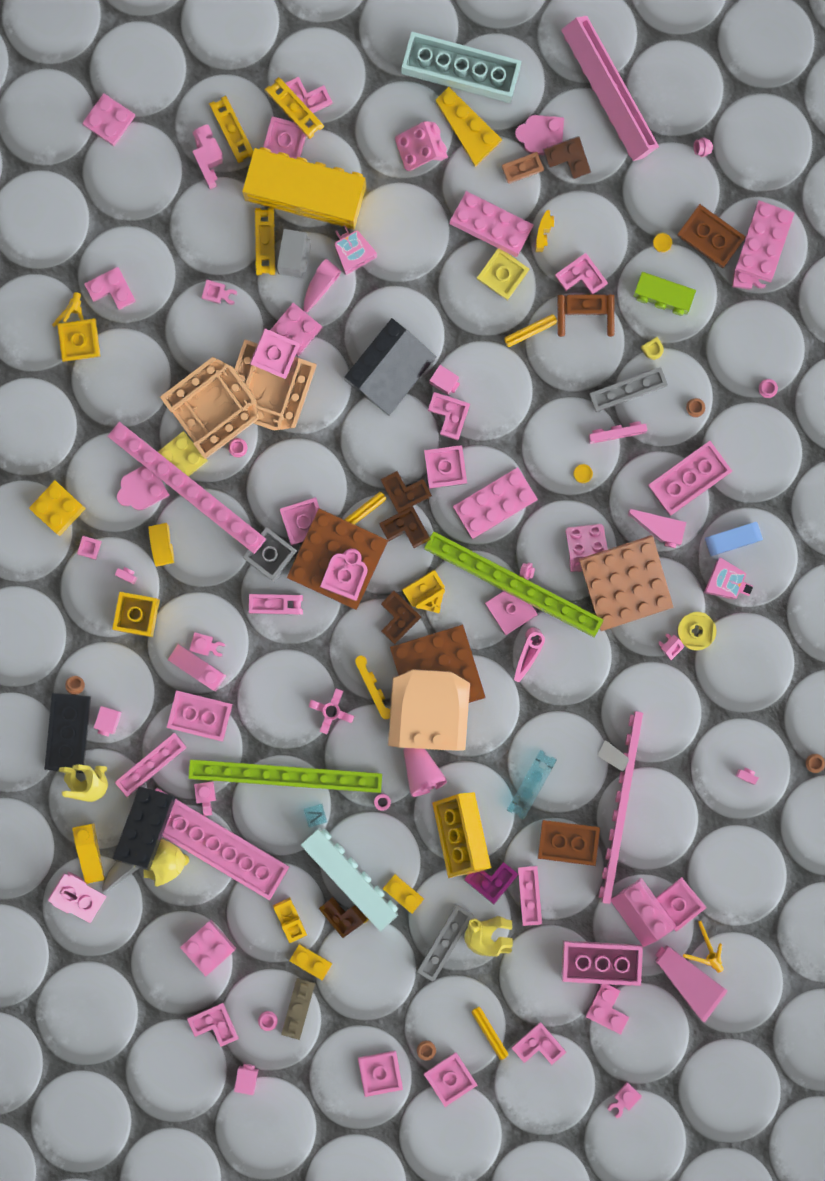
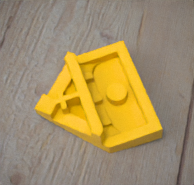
[402,569,445,613]

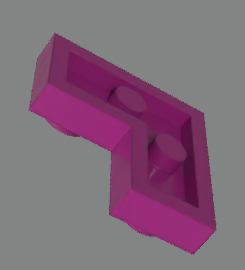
[464,862,518,905]

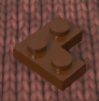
[543,136,591,179]
[380,471,432,513]
[379,506,431,548]
[381,591,421,645]
[318,897,368,938]

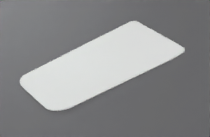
[598,741,629,771]

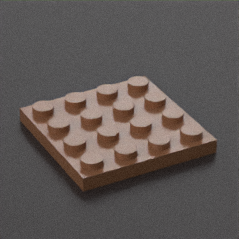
[579,535,674,631]

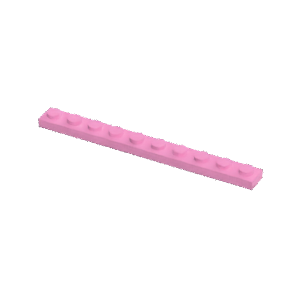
[108,422,266,554]
[599,711,643,904]

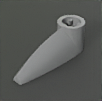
[102,861,139,892]

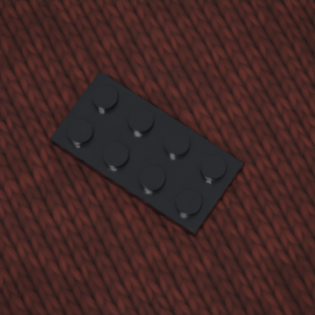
[44,693,91,773]
[112,786,176,871]

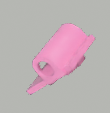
[48,872,107,923]

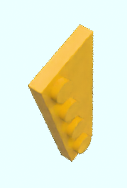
[435,87,502,167]

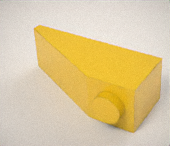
[72,823,105,884]

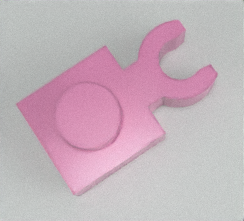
[732,267,766,290]
[202,280,237,305]
[189,632,225,657]
[607,1082,642,1118]

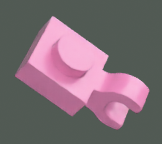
[194,782,216,816]

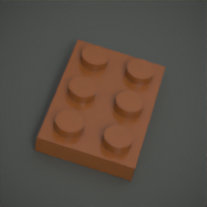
[677,204,746,268]
[538,820,600,866]

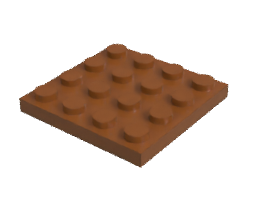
[287,508,389,610]
[390,625,486,703]

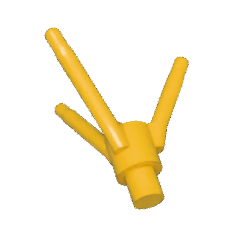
[52,292,84,327]
[683,921,724,973]

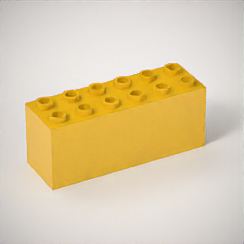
[242,147,366,230]

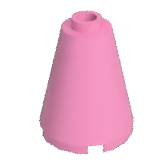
[403,748,447,797]

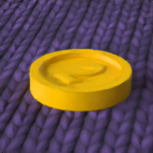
[653,233,672,253]
[574,464,593,483]

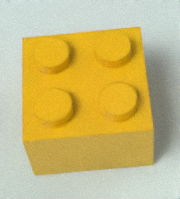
[29,480,86,536]
[112,592,160,638]

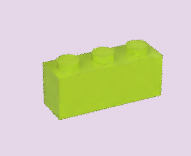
[633,272,696,316]

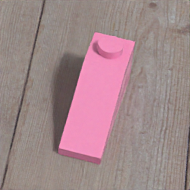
[628,509,686,548]
[168,644,226,692]

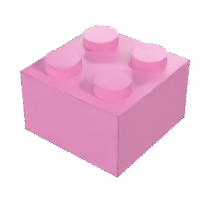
[180,920,237,977]

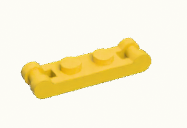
[264,77,324,139]
[209,95,254,164]
[255,208,276,275]
[355,655,390,719]

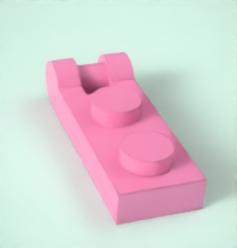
[249,594,303,615]

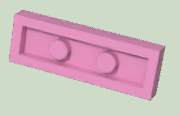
[588,421,647,444]
[518,866,542,926]

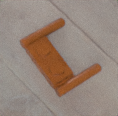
[557,295,615,337]

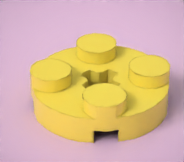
[677,612,716,651]

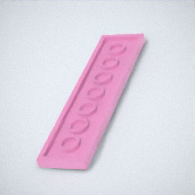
[155,788,290,900]

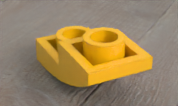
[536,210,554,252]
[148,523,174,567]

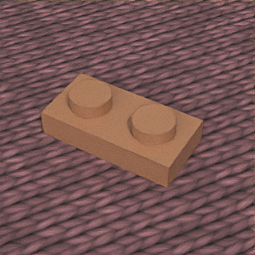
[502,152,544,184]

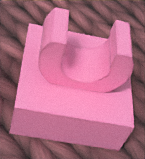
[658,634,684,660]

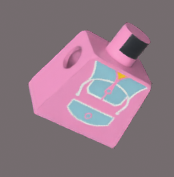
[334,226,377,275]
[704,558,753,599]

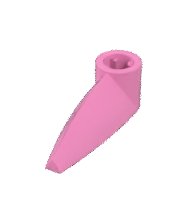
[303,259,342,313]
[514,627,545,682]

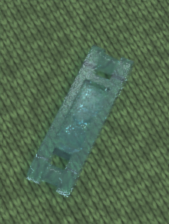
[507,750,557,820]

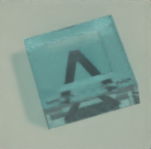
[304,804,327,828]

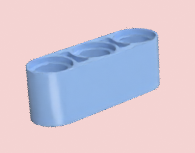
[705,522,763,556]

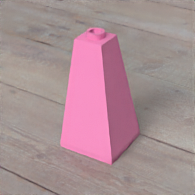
[655,945,728,1023]

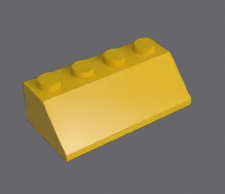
[432,792,491,878]

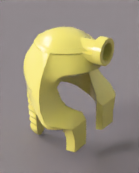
[59,764,108,802]
[134,839,189,887]
[464,916,513,956]

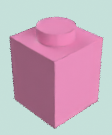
[429,365,460,396]
[94,706,121,737]
[234,1064,259,1095]

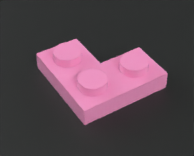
[285,77,333,113]
[555,253,608,295]
[85,267,136,310]
[428,392,470,440]
[586,984,629,1035]
[187,1003,239,1047]
[511,1022,566,1065]

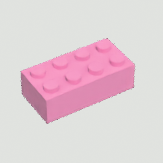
[561,940,643,986]

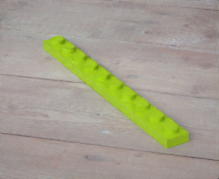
[424,531,604,638]
[189,760,383,793]

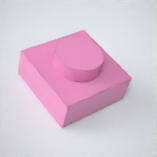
[77,536,102,560]
[115,567,137,585]
[735,768,758,785]

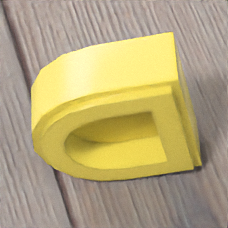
[641,337,664,360]

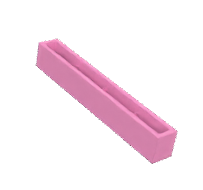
[561,16,659,161]

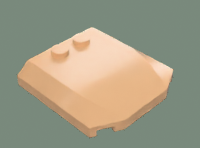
[235,339,317,431]
[160,357,259,459]
[388,669,470,751]

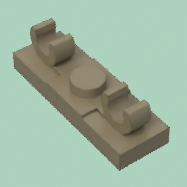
[281,978,315,1040]

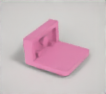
[395,121,448,171]
[566,524,608,572]

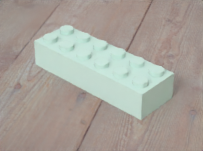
[402,32,522,103]
[301,828,398,932]

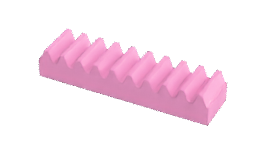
[115,733,187,797]

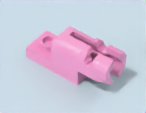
[192,125,223,189]

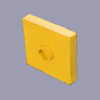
[57,319,101,362]

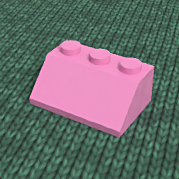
[611,878,675,947]

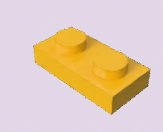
[383,874,424,914]
[289,944,332,981]

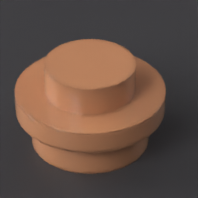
[686,398,705,417]
[65,676,85,695]
[805,754,825,773]
[417,1041,436,1061]

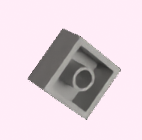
[277,229,311,278]
[243,527,298,582]

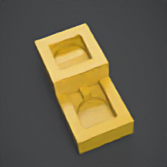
[273,898,307,943]

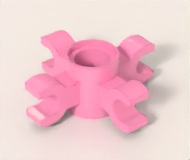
[308,688,355,734]

